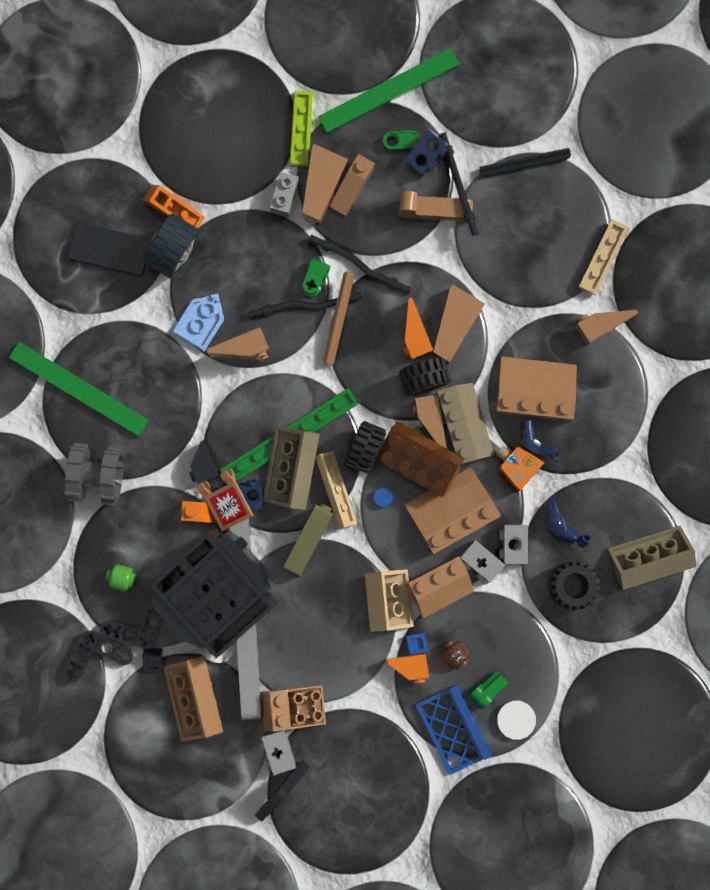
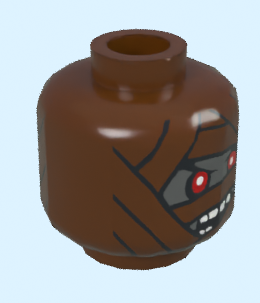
[441,640,470,670]

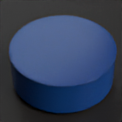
[374,488,393,507]

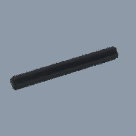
[479,148,571,177]

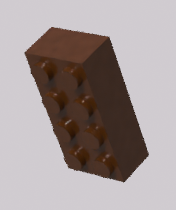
[376,422,465,498]

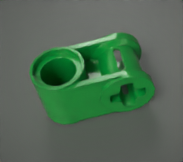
[303,259,331,297]

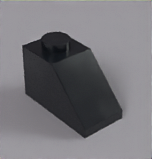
[189,440,220,485]

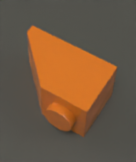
[181,501,217,523]
[387,653,429,683]

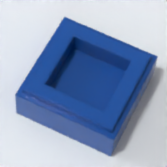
[406,632,428,655]

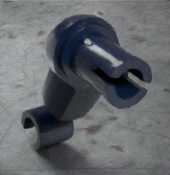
[519,421,566,463]
[545,501,591,548]

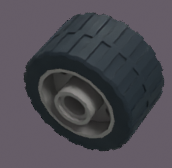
[143,213,200,279]

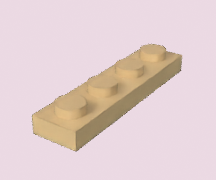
[578,219,629,296]
[316,451,357,529]

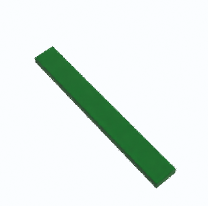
[318,48,460,134]
[9,342,150,437]
[220,388,359,481]

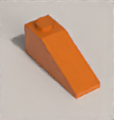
[142,185,205,228]
[402,298,433,361]

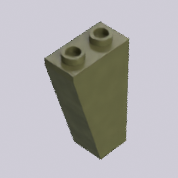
[283,503,334,576]

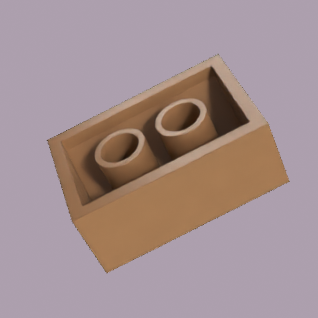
[405,556,474,618]

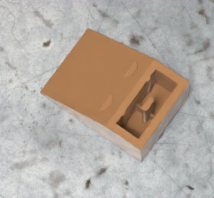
[260,685,326,732]

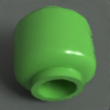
[106,565,136,592]

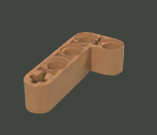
[398,191,473,222]

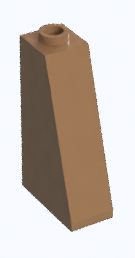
[302,144,348,225]
[432,284,485,365]

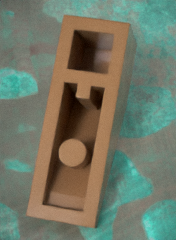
[329,154,375,217]
[575,310,638,345]
[412,395,446,448]

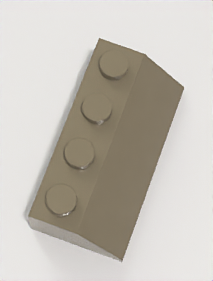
[436,383,494,465]
[263,426,320,510]
[608,526,696,590]

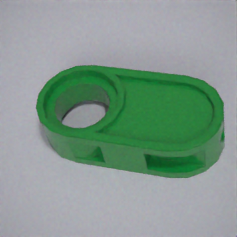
[383,130,420,152]

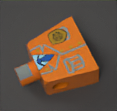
[496,446,544,492]

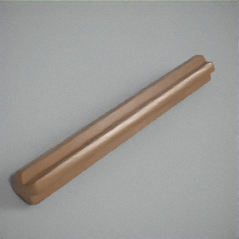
[323,271,355,365]

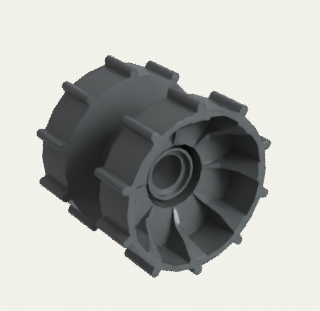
[65,443,124,506]

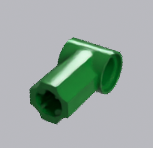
[468,671,508,710]

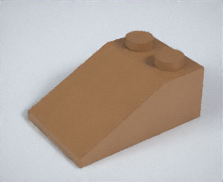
[207,327,271,362]

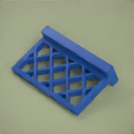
[415,683,492,775]

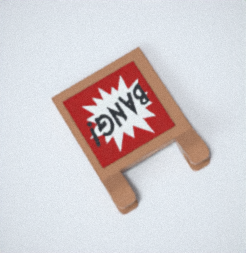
[197,469,253,531]

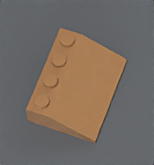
[495,356,577,422]
[404,467,501,555]

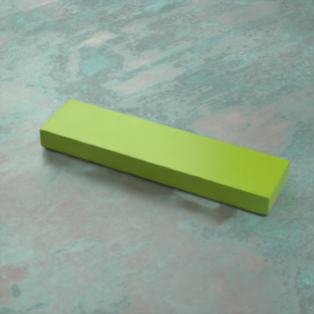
[290,91,313,167]

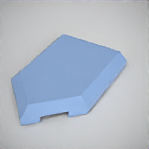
[172,294,224,352]

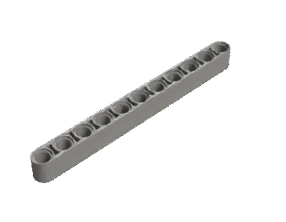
[229,518,262,720]

